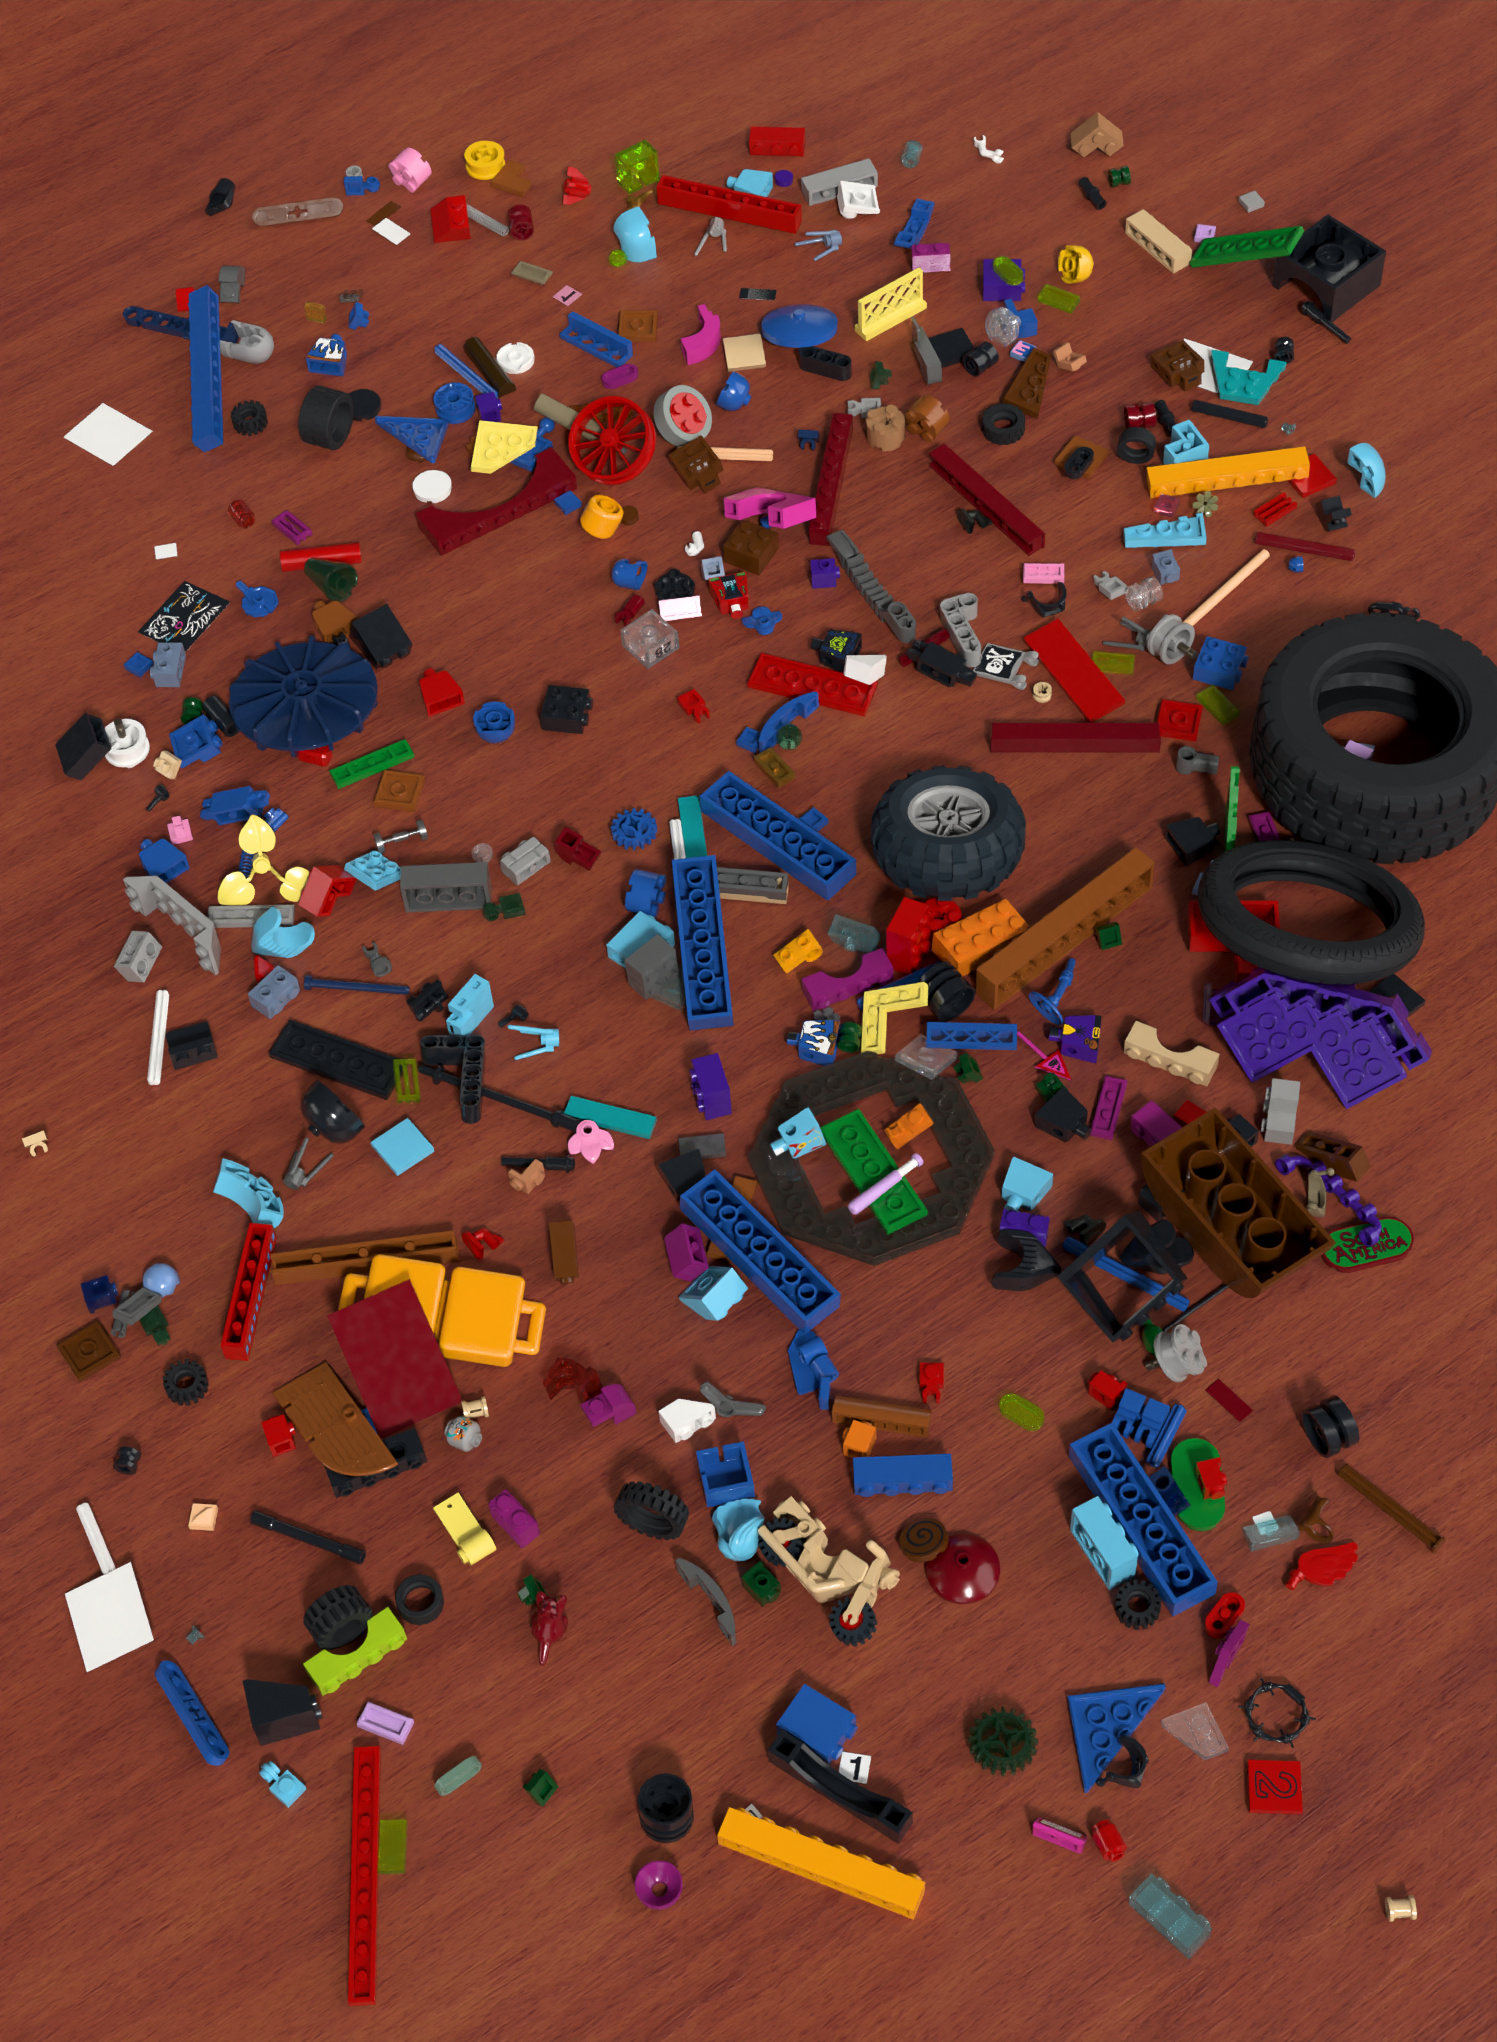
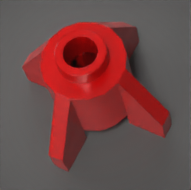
[562,167,591,205]

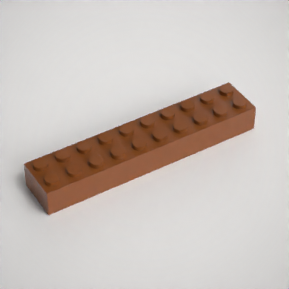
[976,847,1155,1010]

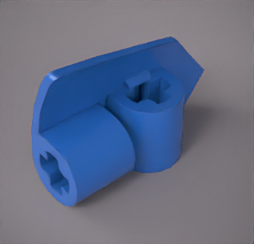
[788,1330,839,1395]

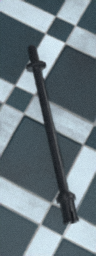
[418,1065,581,1133]

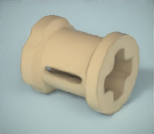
[461,1396,489,1419]
[1385,1895,1417,1922]

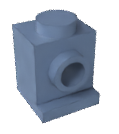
[1151,549,1180,585]
[700,556,725,581]

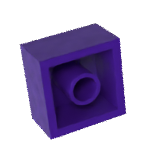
[689,1053,732,1120]

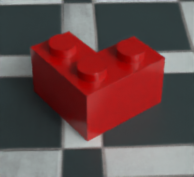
[298,865,357,917]

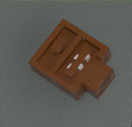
[1150,340,1205,391]
[668,435,724,494]

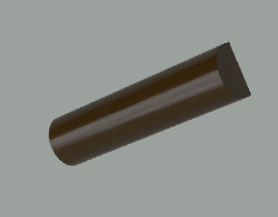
[464,337,516,398]

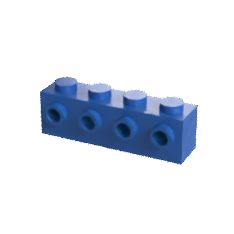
[853,1454,953,1497]

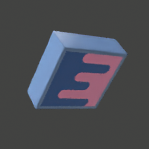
[1010,340,1036,362]

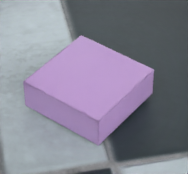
[1194,224,1216,243]

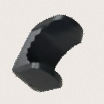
[1119,1219,1194,1274]
[991,1229,1062,1291]

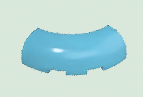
[213,1158,284,1229]

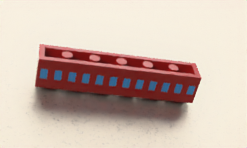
[220,1223,277,1361]

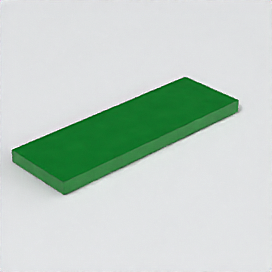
[1189,226,1304,268]
[820,1109,928,1235]

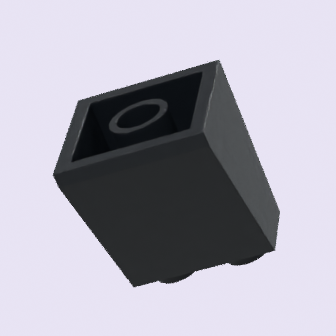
[349,604,413,670]
[243,1679,323,1746]

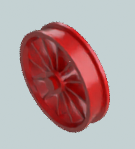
[568,396,656,485]

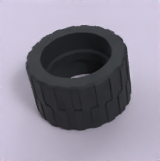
[298,385,354,450]

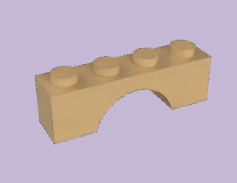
[1124,1021,1219,1086]

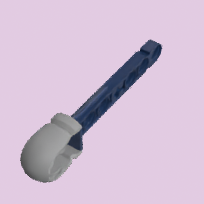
[123,306,274,364]

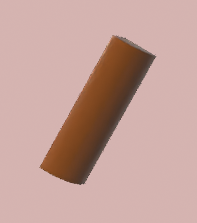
[832,1395,932,1438]

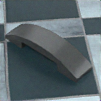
[675,1558,736,1646]

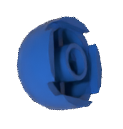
[716,371,752,411]
[473,702,515,744]

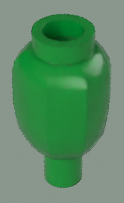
[1142,1319,1163,1358]

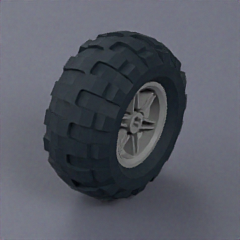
[871,765,1026,901]

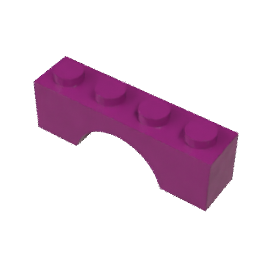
[802,948,894,1011]

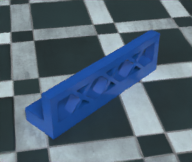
[560,311,633,368]
[926,1022,1017,1050]

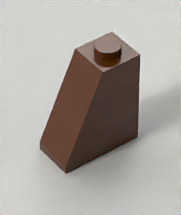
[549,1220,579,1284]

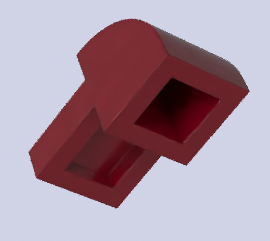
[554,827,601,871]

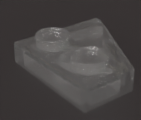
[1161,1702,1229,1761]

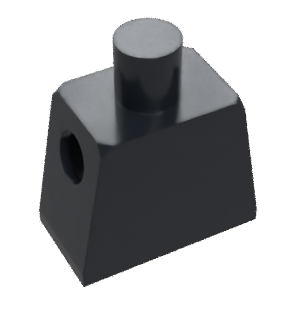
[1165,817,1220,867]
[1035,1087,1092,1142]
[657,1149,706,1200]

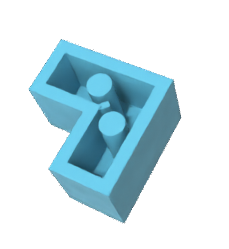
[1163,420,1209,465]

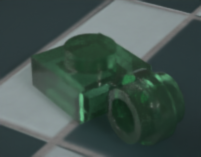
[482,893,525,921]
[139,1305,171,1346]

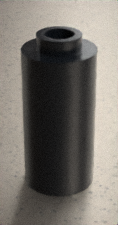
[202,696,239,737]

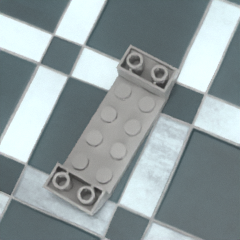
[123,876,221,975]

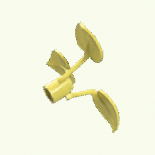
[218,814,310,906]

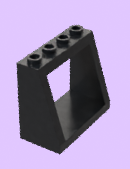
[1058,1211,1188,1343]

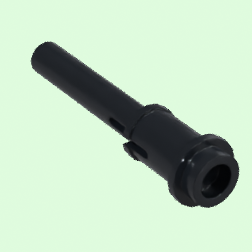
[1301,301,1351,344]
[501,1155,575,1173]

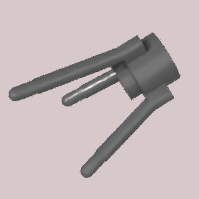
[1103,617,1151,652]
[282,1137,334,1190]

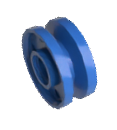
[433,382,476,424]

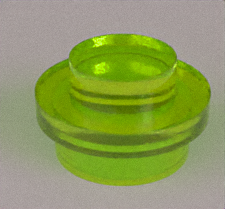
[609,250,628,267]

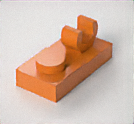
[884,1103,934,1150]

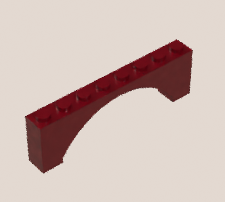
[415,447,577,556]

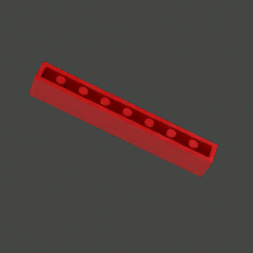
[656,175,802,234]

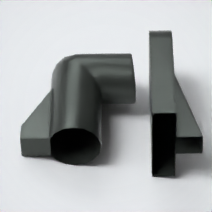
[957,509,993,534]
[1064,1214,1106,1245]

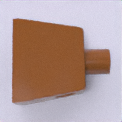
[312,601,357,644]

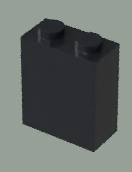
[55,713,111,781]

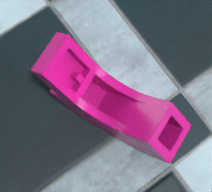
[681,304,721,365]

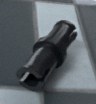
[1078,177,1107,210]
[1154,400,1177,437]

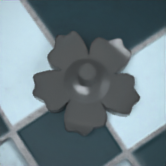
[814,1007,840,1021]

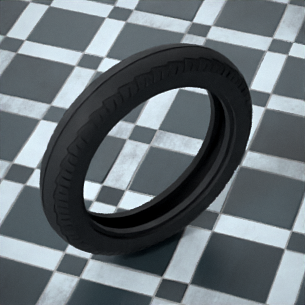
[1198,840,1425,985]

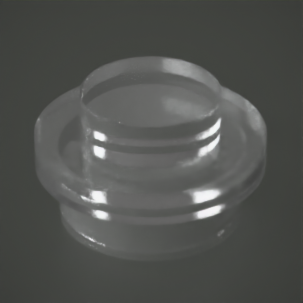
[472,843,493,862]

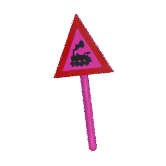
[1017,1031,1071,1081]

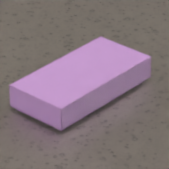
[357,1702,414,1745]

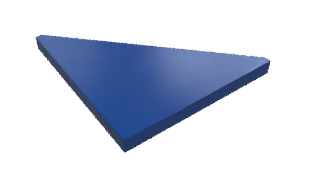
[375,416,449,463]
[1067,1683,1166,1793]

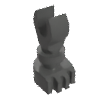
[363,942,392,977]

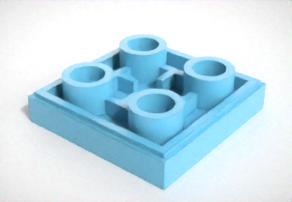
[344,851,401,891]
[371,1118,434,1176]

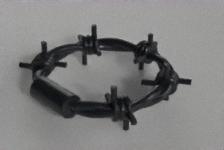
[1238,1678,1316,1748]

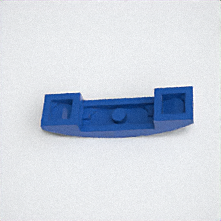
[894,199,935,249]
[759,692,819,753]

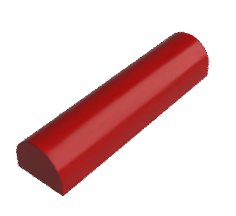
[280,542,362,572]

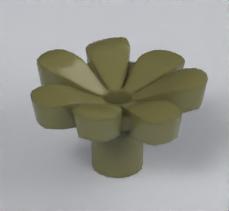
[1192,491,1218,517]

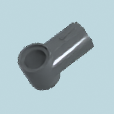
[1175,746,1219,774]

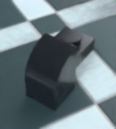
[1315,496,1352,532]

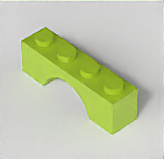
[303,1607,407,1696]

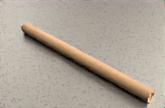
[1182,549,1270,626]

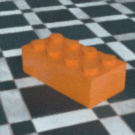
[931,899,1029,977]

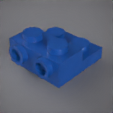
[169,714,223,768]

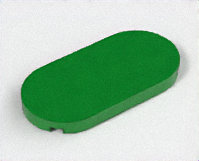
[1171,1438,1225,1531]

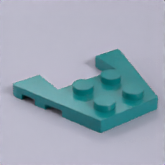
[1211,349,1287,405]

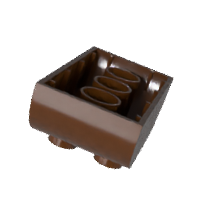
[1141,1108,1336,1298]

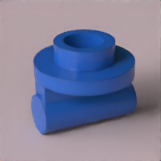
[264,807,289,832]

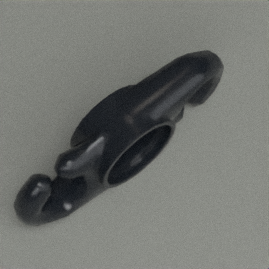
[1368,602,1420,620]

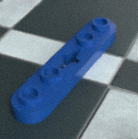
[155,1660,229,1766]

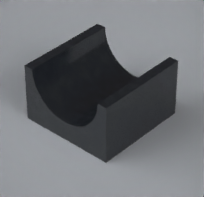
[1273,214,1386,322]

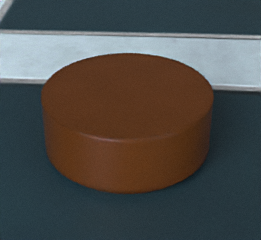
[621,506,639,525]

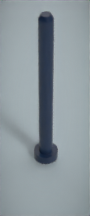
[304,975,410,995]

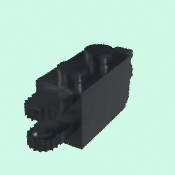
[906,639,977,687]

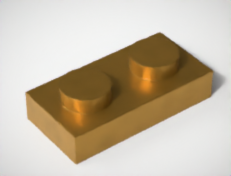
[754,747,796,789]

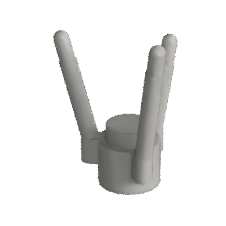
[694,217,727,256]

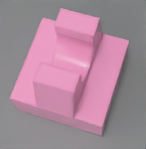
[167,816,193,845]

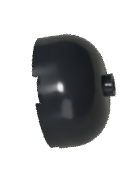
[300,1080,365,1144]

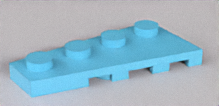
[1124,512,1206,548]

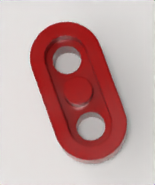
[1205,1592,1245,1638]

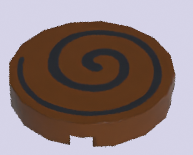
[899,1518,949,1562]

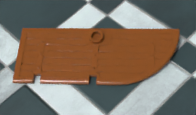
[273,1362,398,1476]

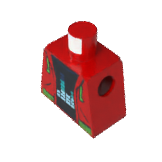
[708,572,749,619]

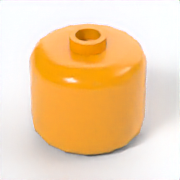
[580,495,624,539]

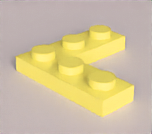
[861,982,928,1056]

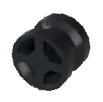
[113,1446,142,1475]

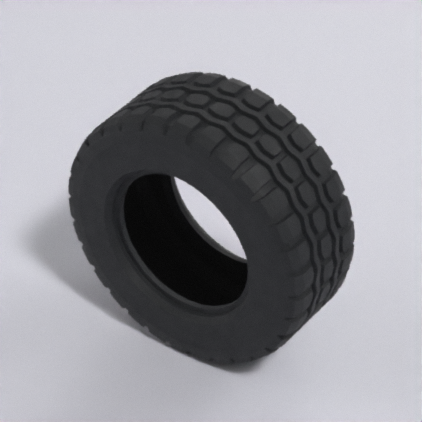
[1249,613,1497,864]

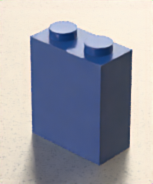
[776,1684,858,1765]

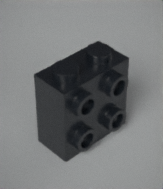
[540,685,593,734]

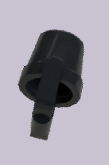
[205,178,236,216]

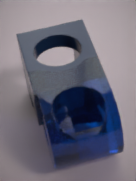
[1149,1466,1191,1517]

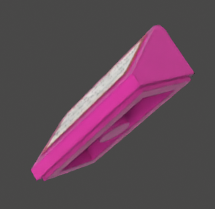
[1032,1817,1087,1854]

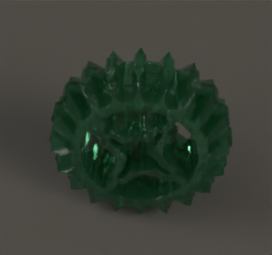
[968,1706,1038,1777]

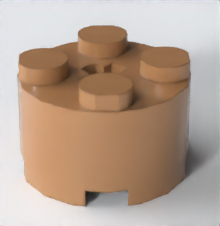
[866,405,905,451]

